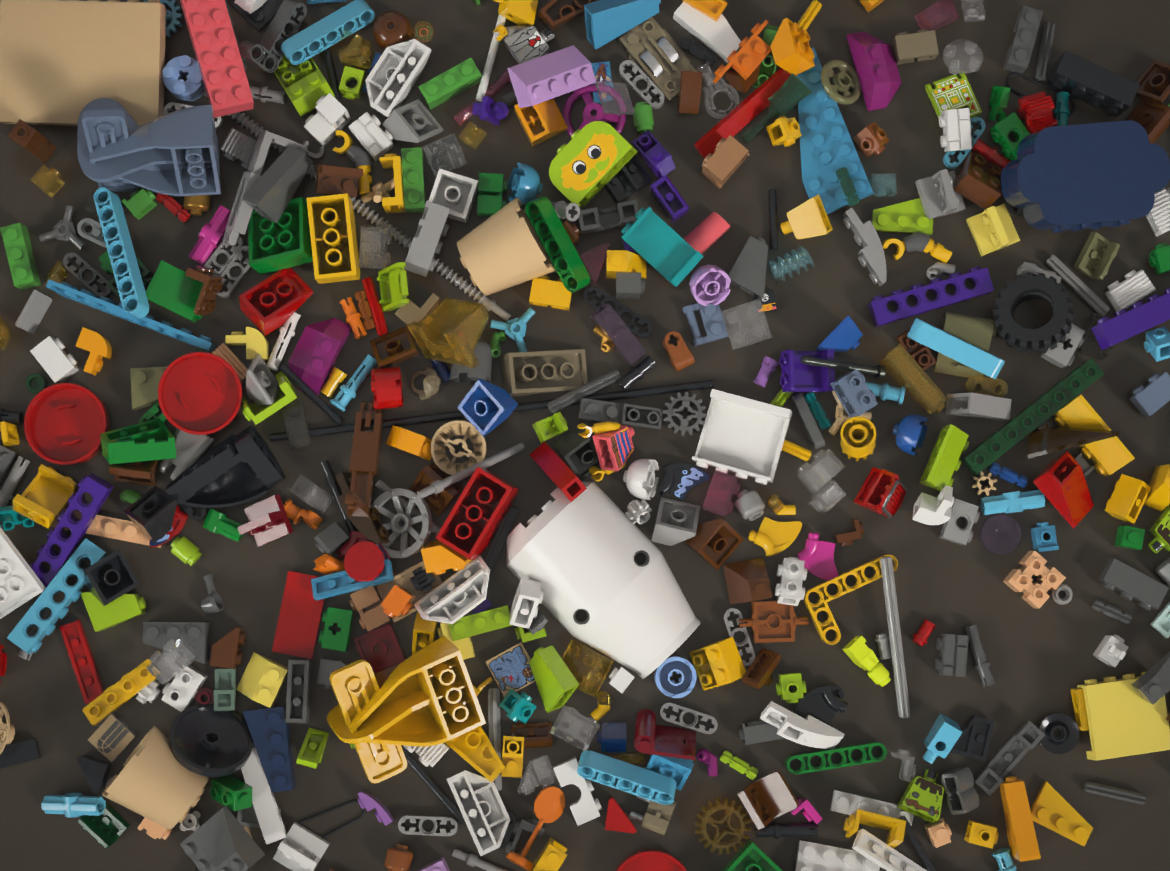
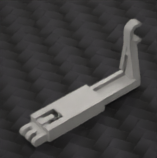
[223,131,324,246]

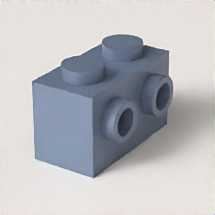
[830,369,878,418]
[1129,372,1170,418]

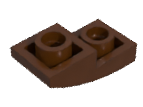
[678,71,702,114]
[895,329,937,373]

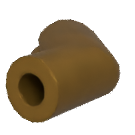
[593,323,614,353]

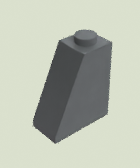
[728,236,768,300]

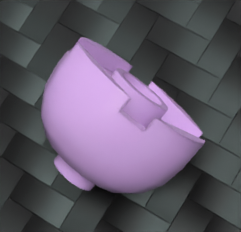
[689,265,731,306]

